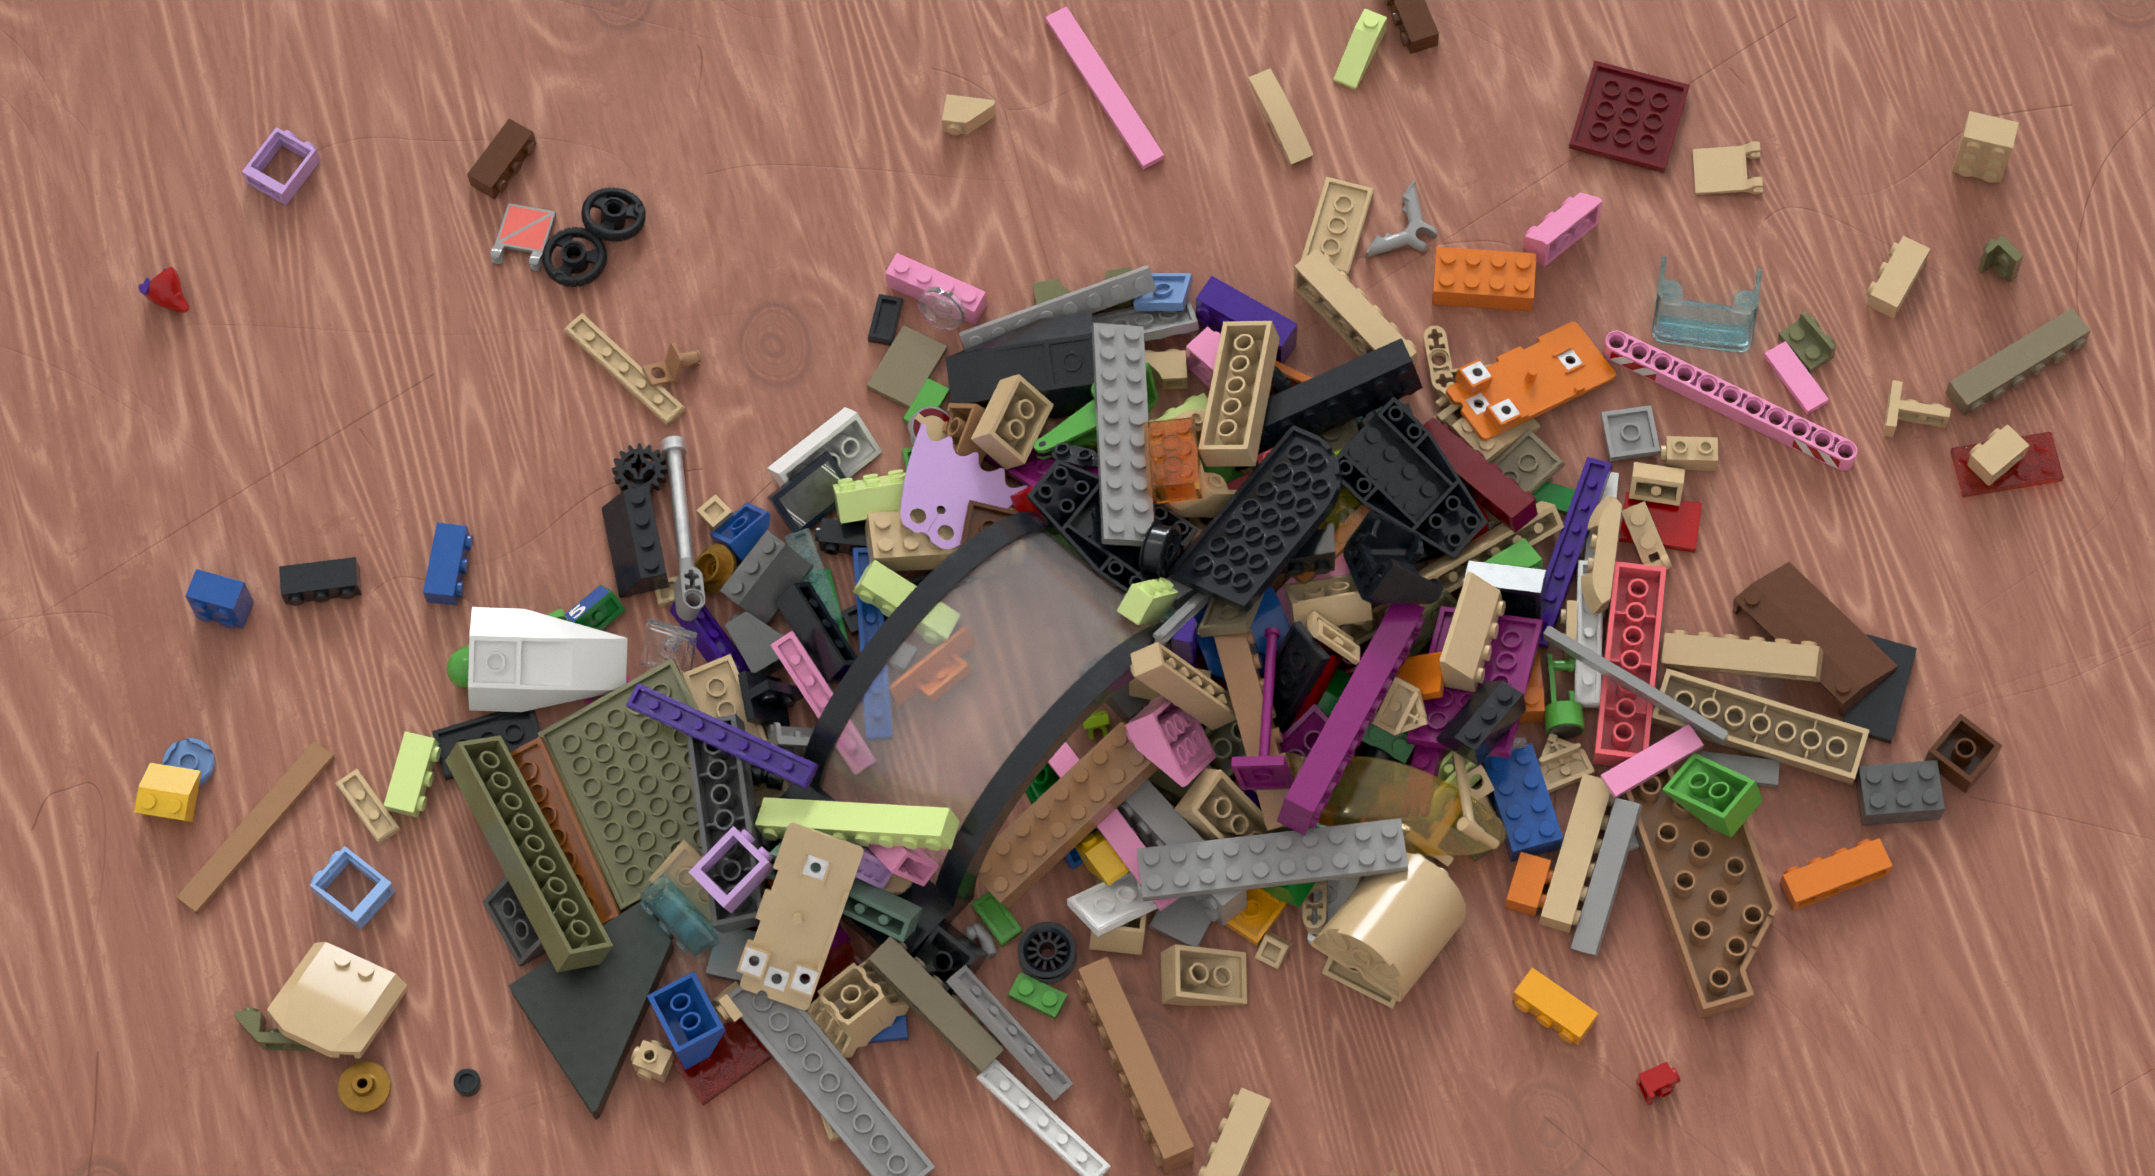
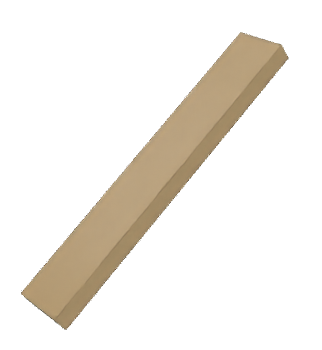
[564,313,686,427]

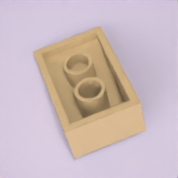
[1451,405,1541,464]
[1089,878,1146,955]
[1161,944,1247,1006]

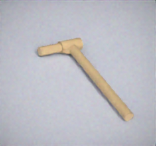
[1452,751,1499,849]

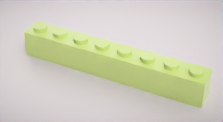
[755,797,960,851]

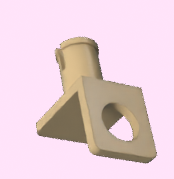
[1467,765,1496,821]

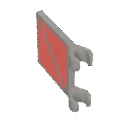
[490,203,556,271]

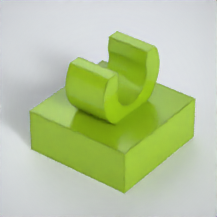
[1082,710,1110,740]

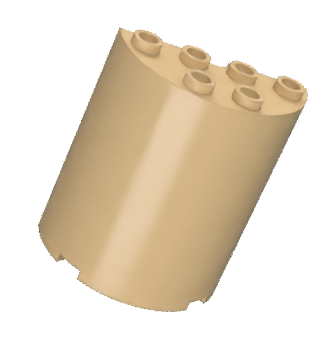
[1311,852,1466,1002]

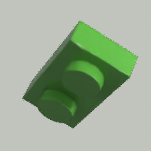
[1008,972,1068,1020]

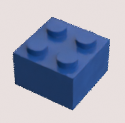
[185,569,254,629]

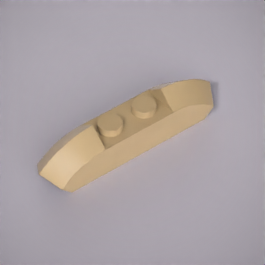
[1581,496,1622,615]

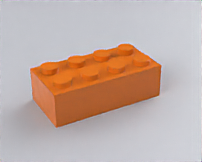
[1432,247,1536,312]

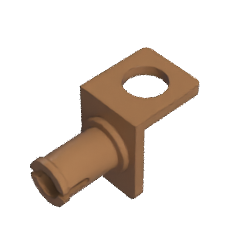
[642,342,702,386]

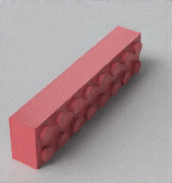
[1593,561,1667,767]

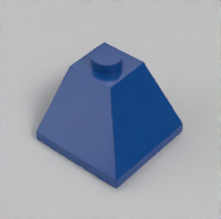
[709,502,771,564]

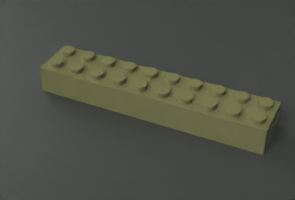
[445,735,613,973]

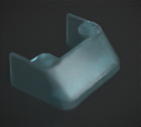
[1651,256,1762,352]

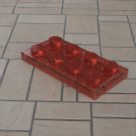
[1951,431,2064,497]

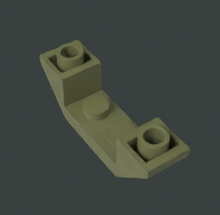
[234,1008,315,1051]

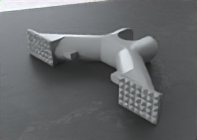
[1365,180,1438,260]

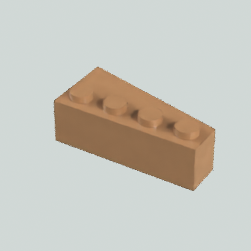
[942,403,987,466]

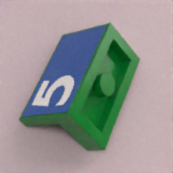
[565,584,626,630]

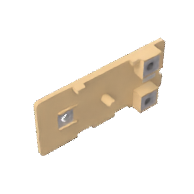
[737,823,864,1010]

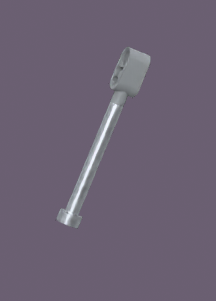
[661,436,705,621]

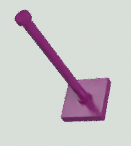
[1231,627,1294,790]

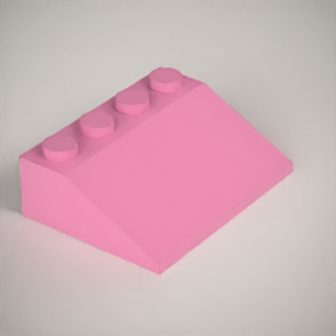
[1125,696,1217,787]

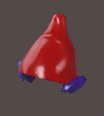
[138,267,190,313]

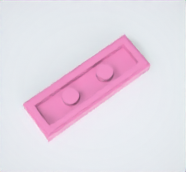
[1764,341,1829,415]

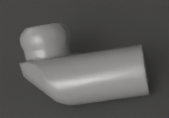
[965,923,998,959]

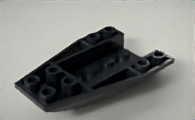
[945,312,1094,418]
[1336,397,1488,559]
[1027,459,1198,594]

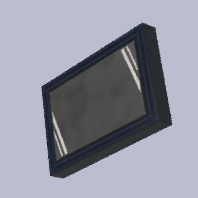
[767,451,846,538]

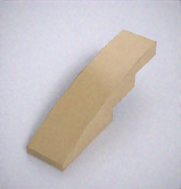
[1247,69,1314,165]

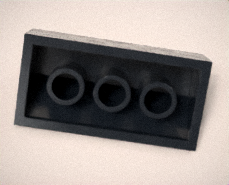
[602,485,670,598]

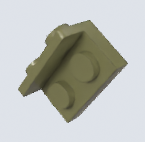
[1978,235,2024,282]
[1778,311,1836,373]

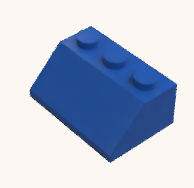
[647,971,726,1070]

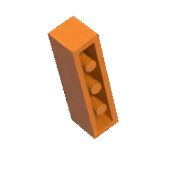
[1780,838,1893,911]

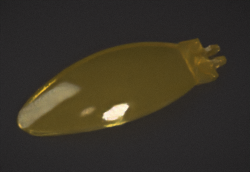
[1287,752,1507,856]

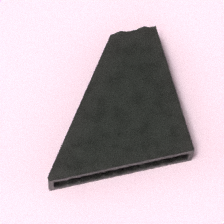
[509,900,674,1120]

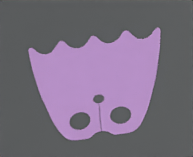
[900,423,1028,549]

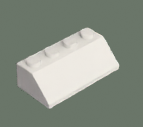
[767,407,882,487]

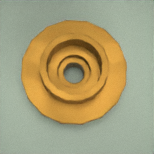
[695,544,736,594]
[338,1061,391,1113]

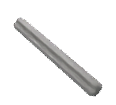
[1153,591,1211,645]

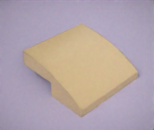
[1307,611,1360,665]

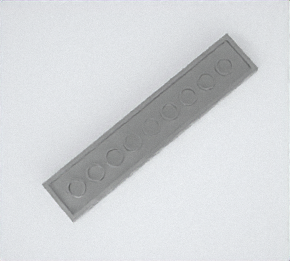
[1092,323,1154,546]
[1137,818,1408,902]
[728,974,935,1176]

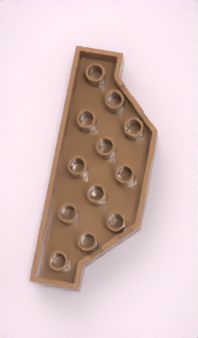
[1621,766,1778,1019]

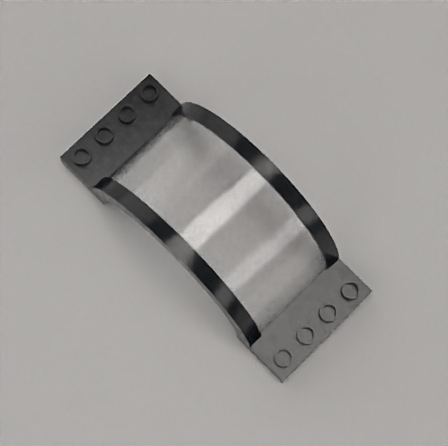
[760,511,1202,958]

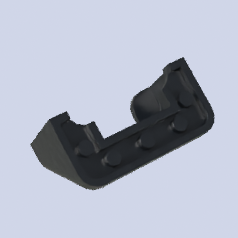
[1343,511,1444,604]

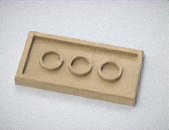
[1301,177,1374,276]

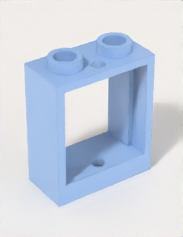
[310,846,395,930]

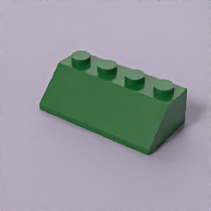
[1317,668,1415,764]

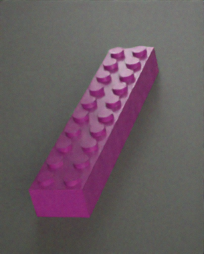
[1277,604,1426,836]

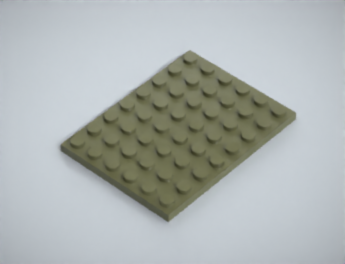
[537,658,703,912]

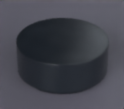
[454,1069,481,1097]

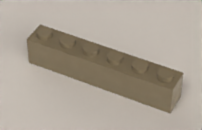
[1946,308,2090,416]
[865,936,1004,1074]

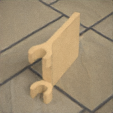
[1693,141,1763,195]

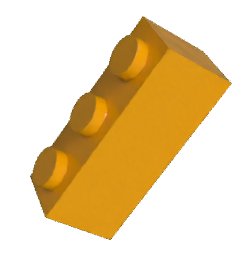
[1512,968,1598,1046]

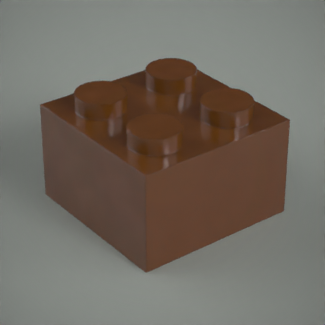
[1924,713,2002,793]

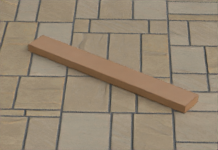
[176,741,335,915]

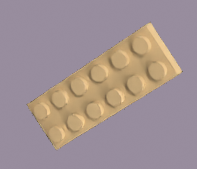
[683,654,788,809]

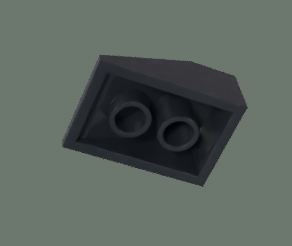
[916,922,989,996]

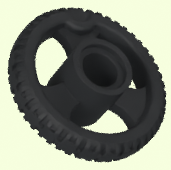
[581,187,646,242]
[542,227,607,287]

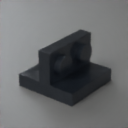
[738,671,804,727]

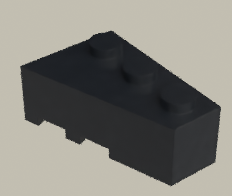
[1281,522,1335,576]

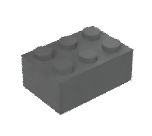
[1855,760,1945,826]

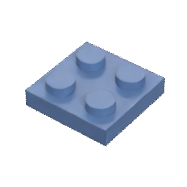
[1133,273,1193,312]

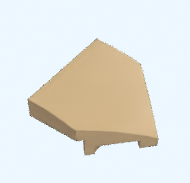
[1372,677,1428,736]
[1538,734,1595,793]

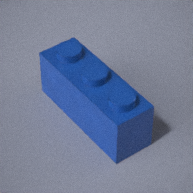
[423,522,473,606]

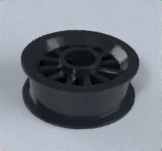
[1139,519,1182,579]
[1018,922,1077,984]

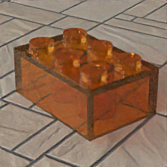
[1144,417,1203,504]

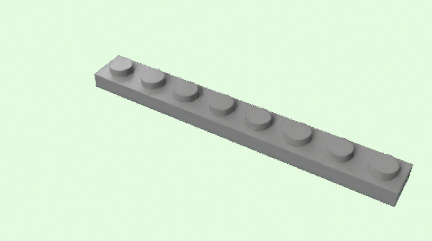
[959,265,1157,349]

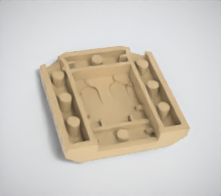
[267,942,407,1058]

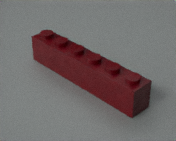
[1424,417,1538,533]

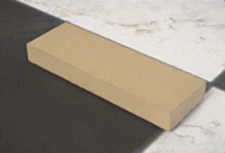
[336,769,401,845]

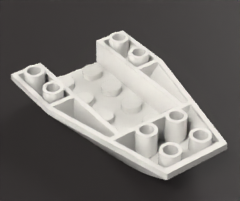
[468,607,628,712]

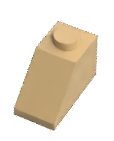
[942,94,996,135]

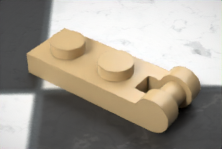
[1621,501,1672,570]

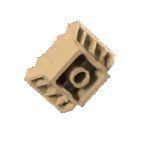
[807,961,910,1058]

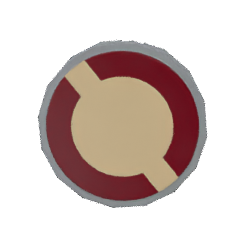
[908,406,950,446]

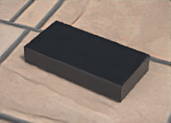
[868,294,904,346]

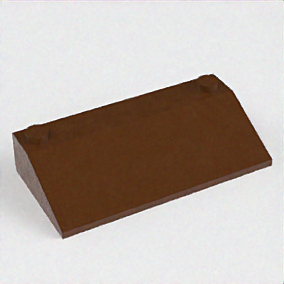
[1733,562,1898,716]

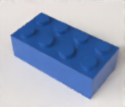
[1481,743,1563,862]

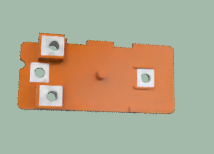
[1446,321,1616,441]

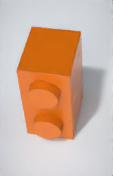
[1505,852,1554,917]

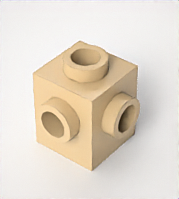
[631,1040,675,1083]

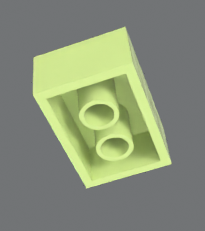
[832,470,917,524]

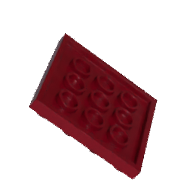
[1569,60,1690,173]

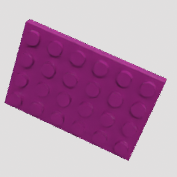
[1406,606,1543,758]

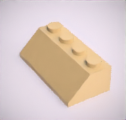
[1439,572,1506,692]

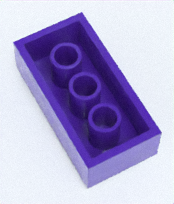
[1196,276,1297,364]

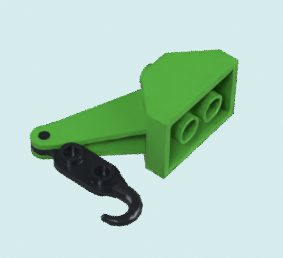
[1034,362,1159,470]

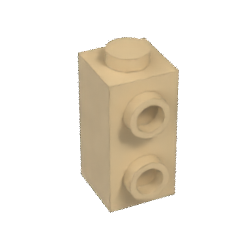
[1660,436,1718,471]

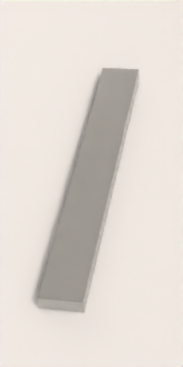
[1543,626,1728,746]

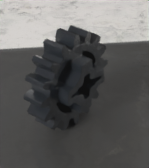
[612,443,668,496]

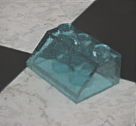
[640,873,719,957]

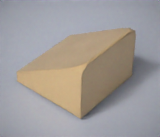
[1254,932,1292,969]

